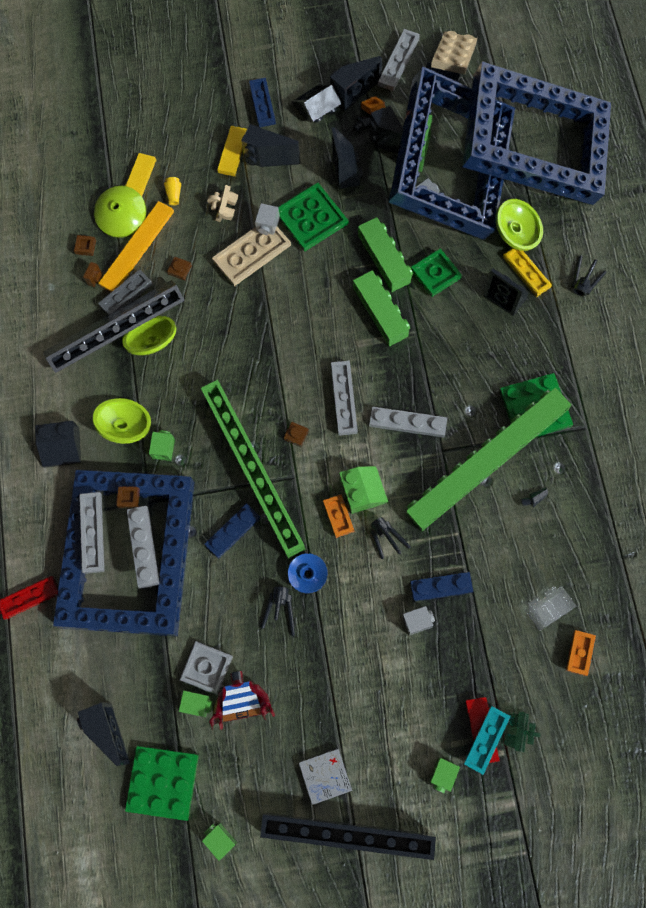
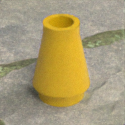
[164,177,181,205]

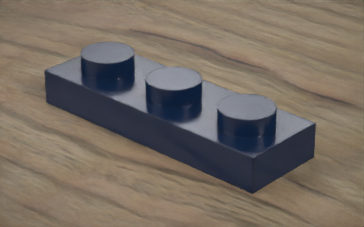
[249,77,276,127]
[205,504,261,559]
[410,572,473,602]

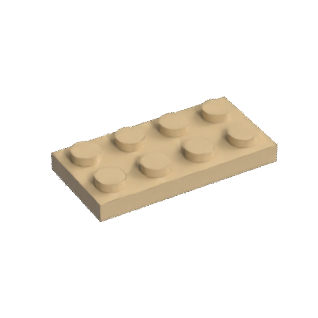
[431,31,477,75]
[212,227,291,286]

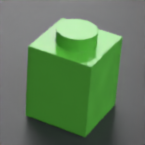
[149,430,175,461]
[179,691,212,717]
[429,758,460,793]
[202,823,237,861]

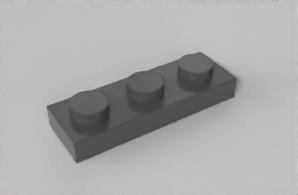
[98,269,152,315]

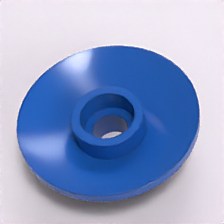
[288,554,328,593]

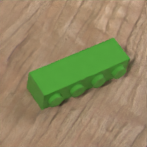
[358,217,413,292]
[353,271,410,346]

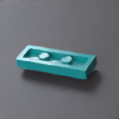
[463,706,511,775]

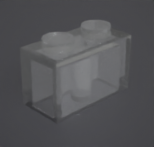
[525,586,576,631]

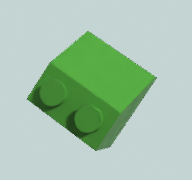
[339,466,388,514]

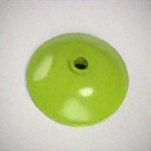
[94,186,146,238]
[496,199,543,251]
[123,316,176,356]
[93,398,151,444]

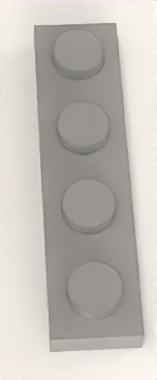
[378,29,420,91]
[331,361,358,436]
[369,407,447,438]
[80,492,104,574]
[127,506,159,588]

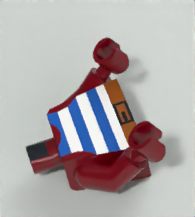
[210,671,275,730]

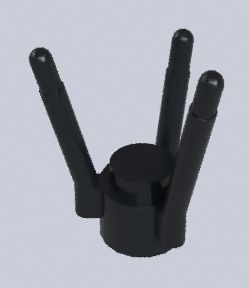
[571,255,607,297]
[370,517,411,559]
[261,587,295,636]

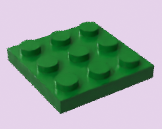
[278,183,348,252]
[499,373,573,437]
[125,746,199,821]

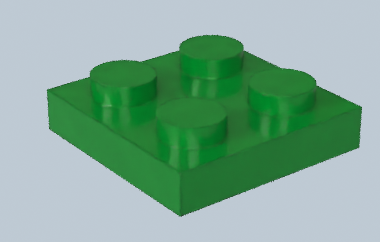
[411,248,462,297]

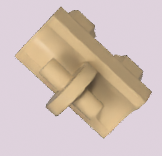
[207,185,238,222]

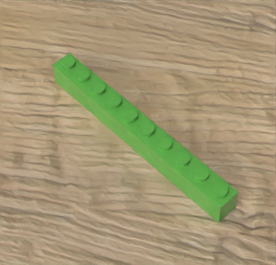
[201,380,306,559]
[406,388,572,532]

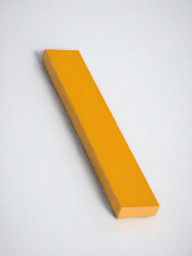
[98,201,174,292]

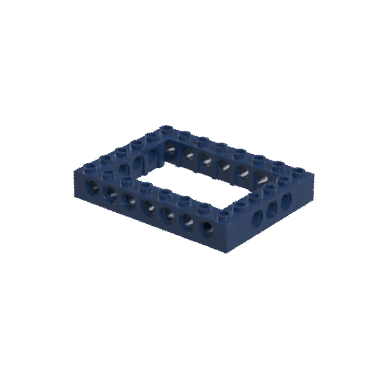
[463,62,611,205]
[389,67,515,240]
[53,470,195,636]

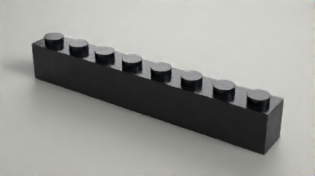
[43,280,185,373]
[260,812,436,860]

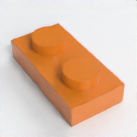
[323,494,354,538]
[566,630,596,676]

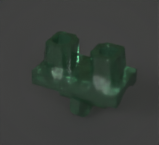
[504,712,541,753]

